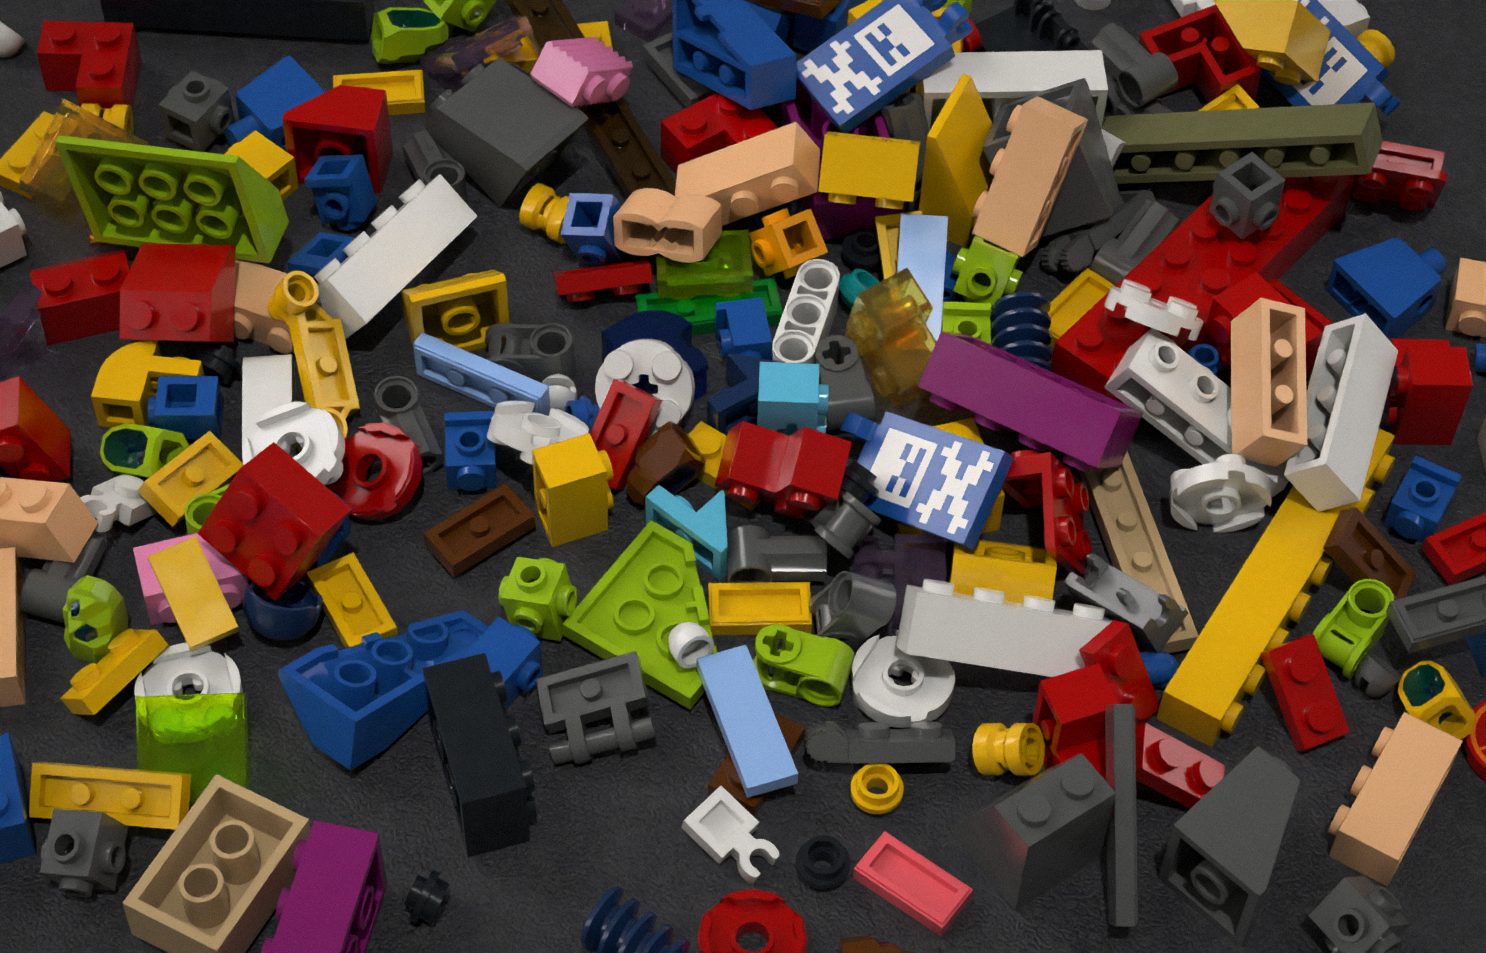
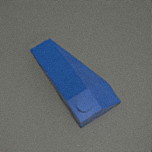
[279,610,489,771]

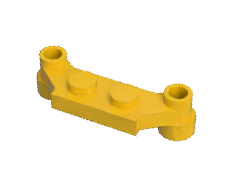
[267,271,360,452]

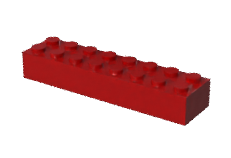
[1051,175,1355,405]

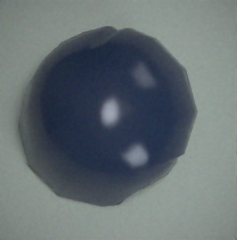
[243,580,323,642]

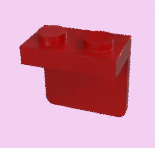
[1351,141,1448,211]
[1002,450,1092,576]

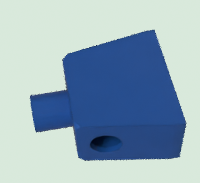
[224,55,325,152]
[1325,238,1446,341]

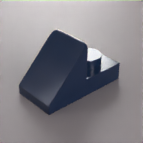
[707,354,784,436]

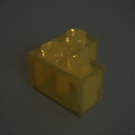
[20,99,149,211]
[845,268,937,407]

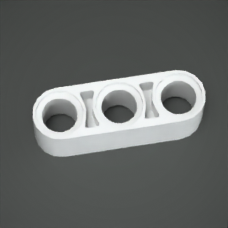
[772,259,840,364]
[242,354,296,465]

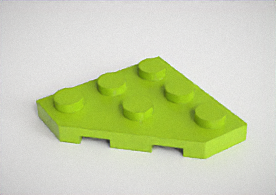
[562,520,717,709]

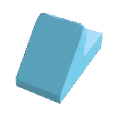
[645,485,728,581]

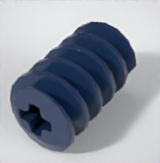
[990,292,1053,372]
[581,886,704,953]

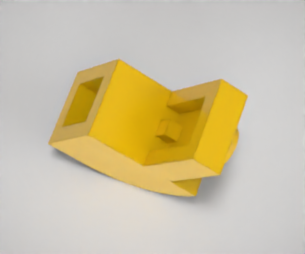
[91,340,204,428]

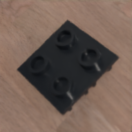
[975,0,1088,52]

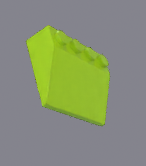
[55,135,289,263]

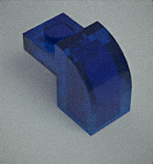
[601,310,708,402]

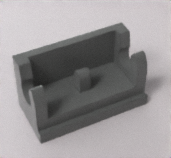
[1063,553,1188,653]

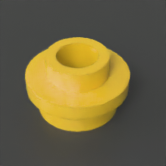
[850,763,904,814]

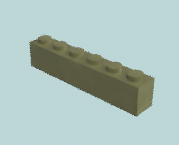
[1101,102,1383,184]

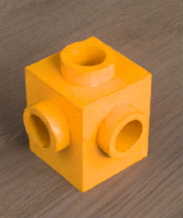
[749,208,828,279]

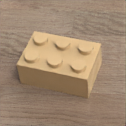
[122,774,311,953]

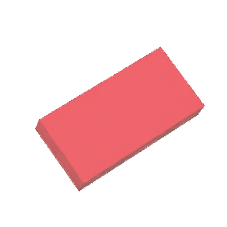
[852,831,973,937]

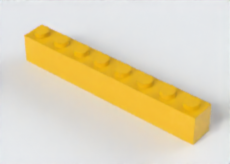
[1156,428,1396,747]

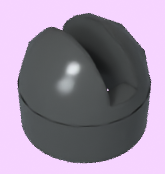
[1354,651,1401,697]

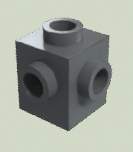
[159,71,234,152]
[1209,152,1286,239]
[40,809,128,897]
[1308,876,1411,953]

